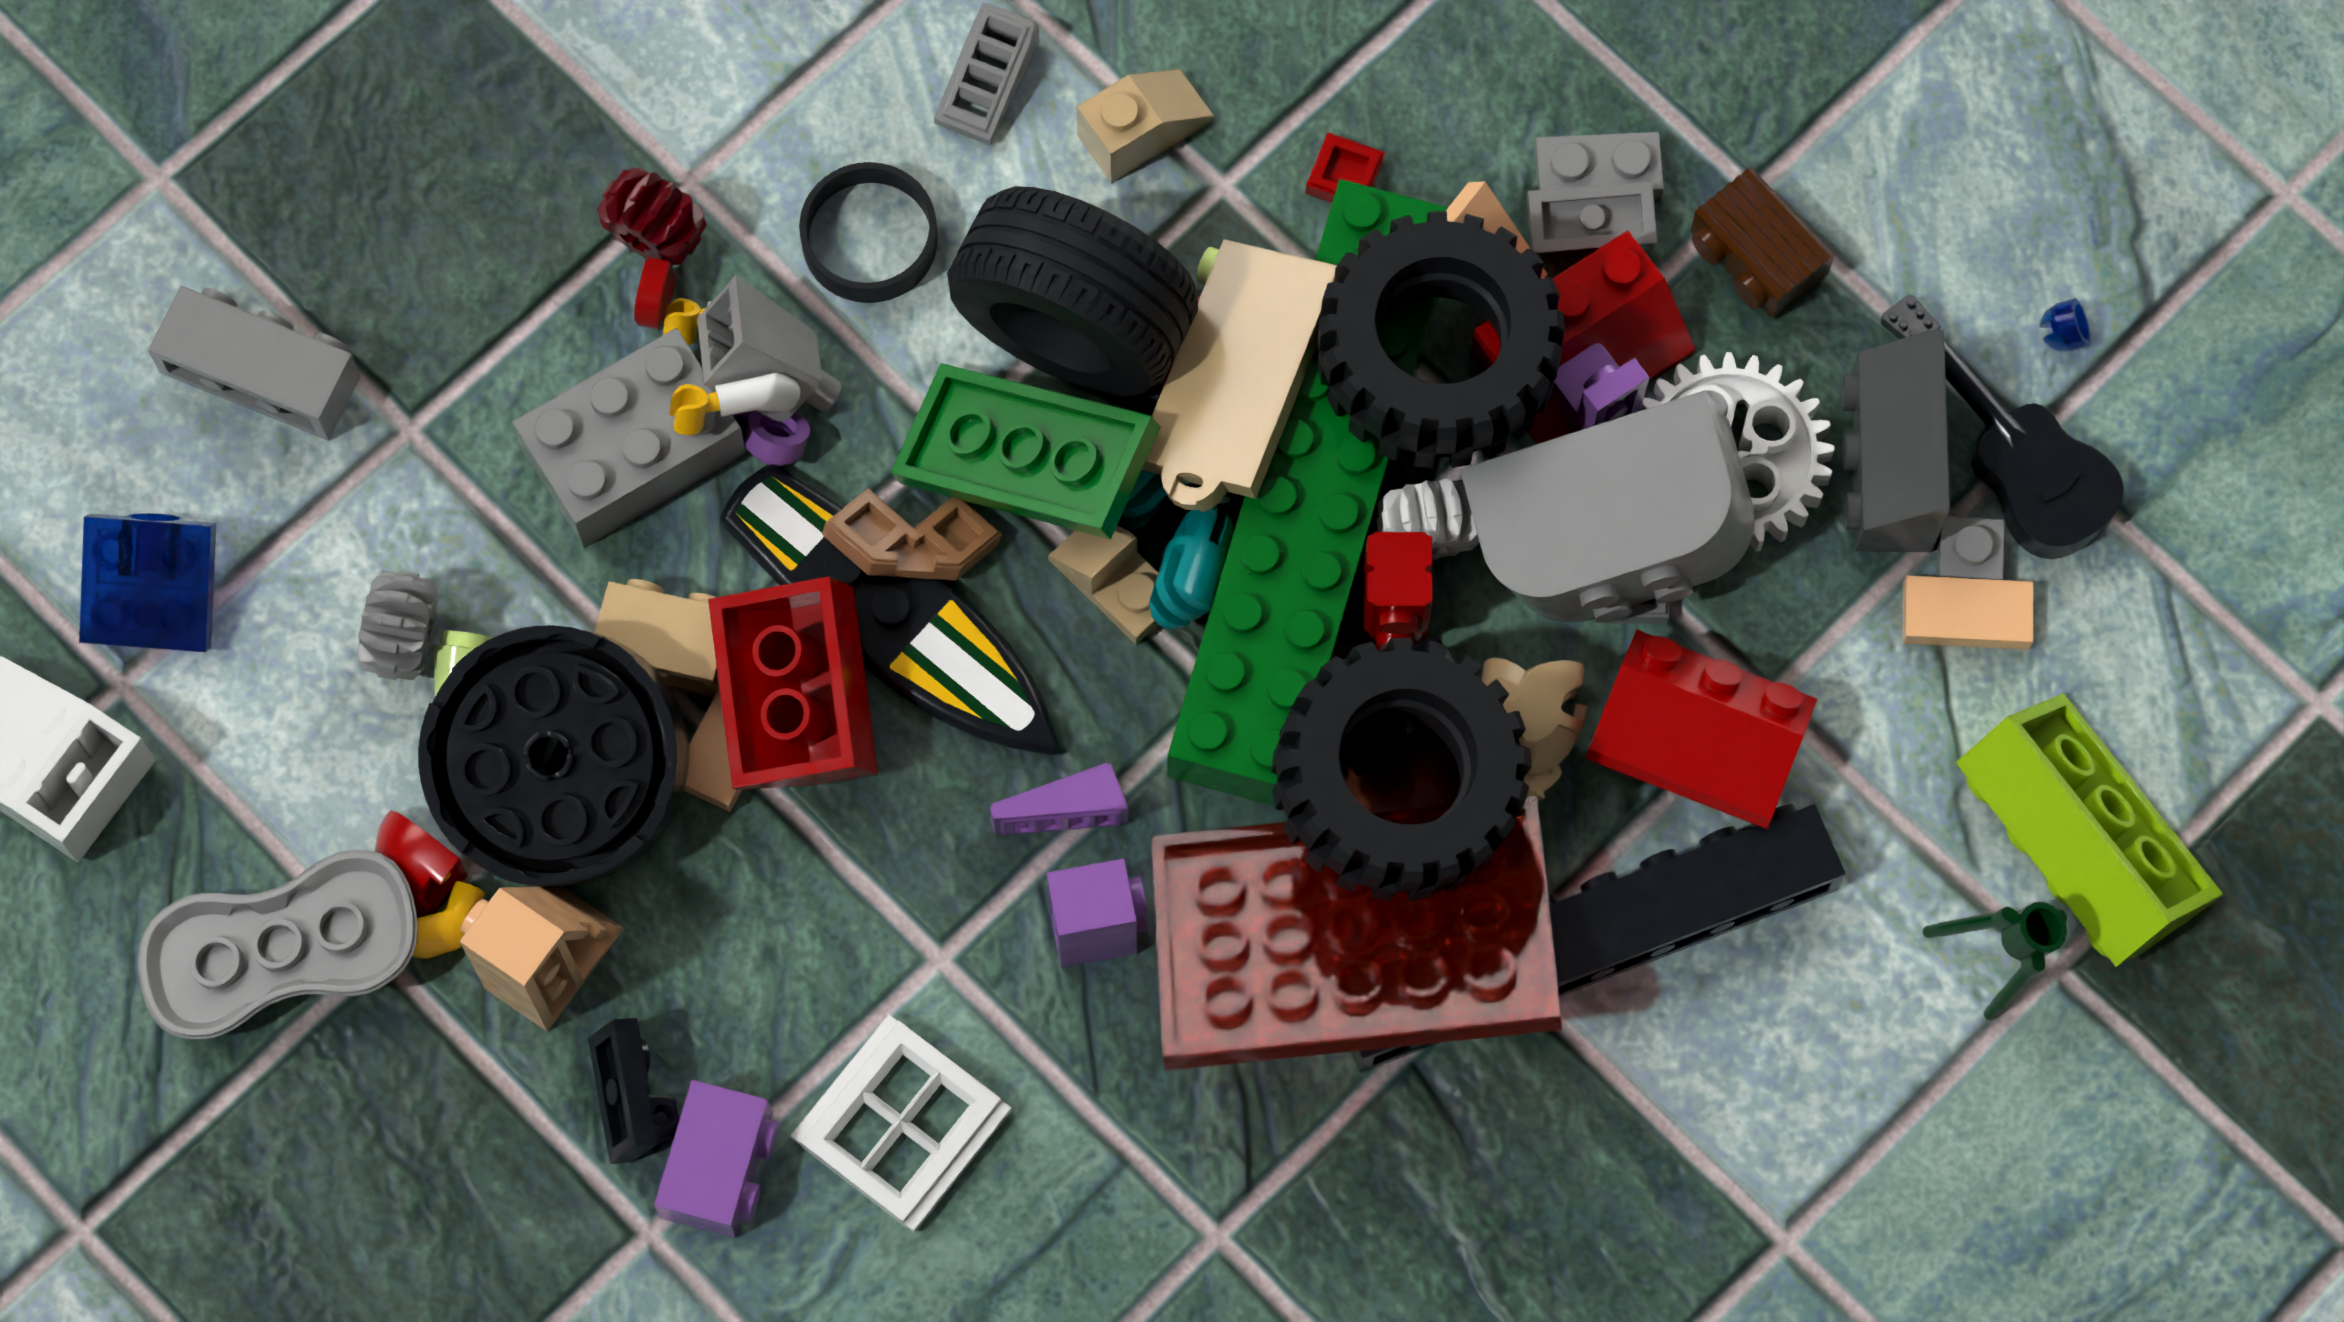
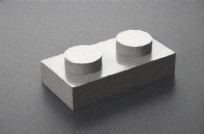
[1534,132,1664,199]
[1526,181,1657,254]

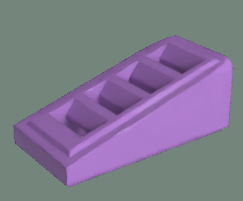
[989,763,1128,836]

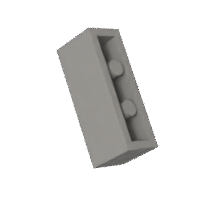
[148,285,361,441]

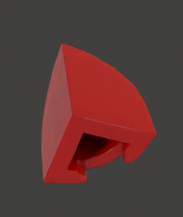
[375,810,468,918]

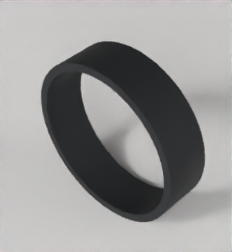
[799,162,938,303]

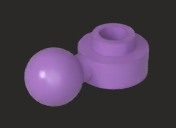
[733,410,810,466]

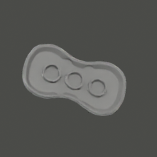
[138,850,417,1039]

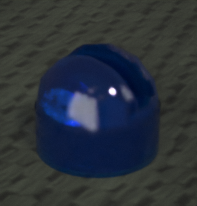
[2040,298,2091,352]

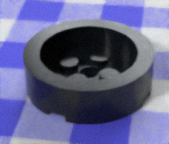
[418,625,689,886]

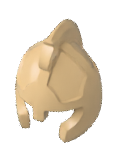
[1482,658,1588,801]

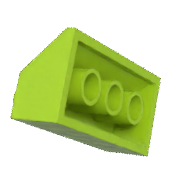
[1955,693,2223,967]

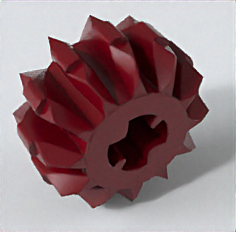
[597,167,707,267]

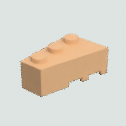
[459,886,624,1032]

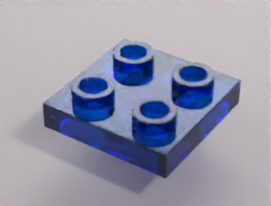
[79,513,216,652]

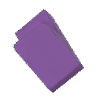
[1553,343,1650,432]

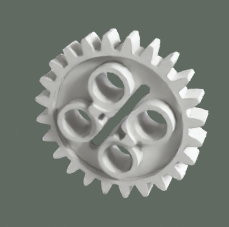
[1640,352,1834,551]

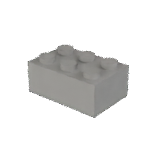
[512,328,747,548]

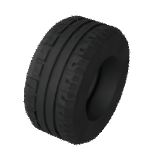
[947,186,1198,397]

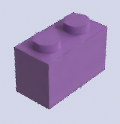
[1047,859,1147,968]
[654,1080,779,1238]

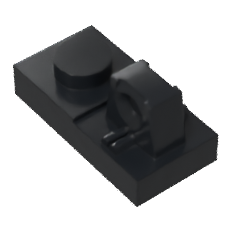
[588,1018,679,1164]

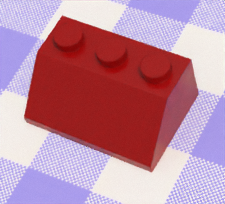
[1470,230,1696,444]
[708,576,878,790]
[1585,630,1817,829]

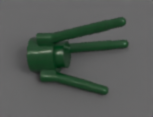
[1923,902,2067,1020]

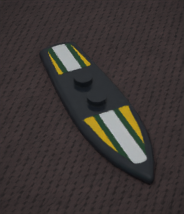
[720,464,1061,755]

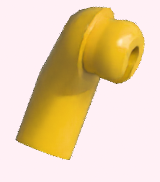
[413,881,486,959]

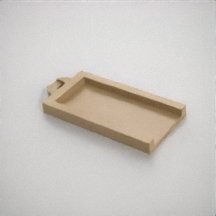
[1142,239,1337,512]

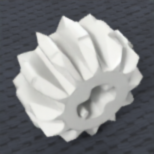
[1376,478,1480,560]

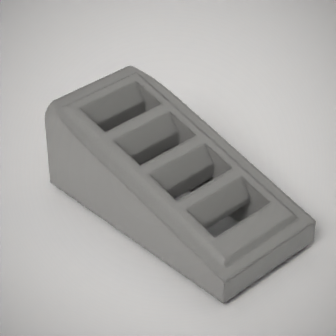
[934,2,1040,146]

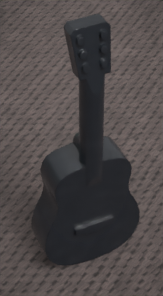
[1881,295,2124,559]

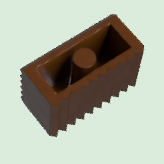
[1690,167,1835,318]

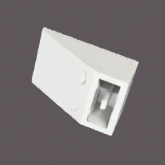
[0,656,156,863]

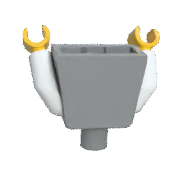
[663,275,841,436]

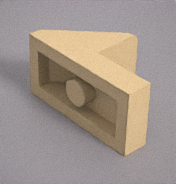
[1048,526,1158,645]

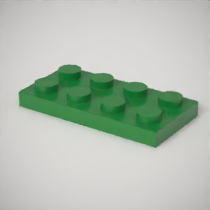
[890,363,1161,540]

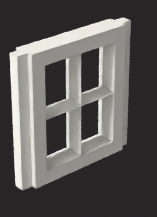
[791,1014,1012,1233]

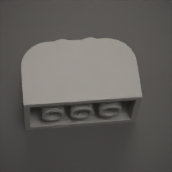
[1460,390,1755,623]

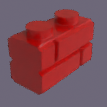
[1362,532,1432,650]

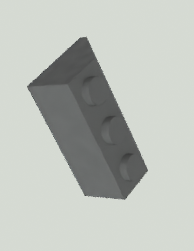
[1840,330,1950,553]

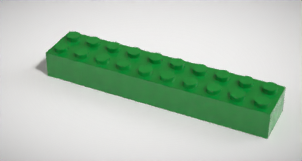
[1167,179,1448,807]

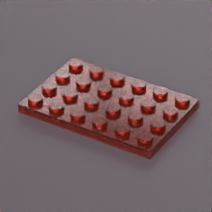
[1151,796,1562,1071]

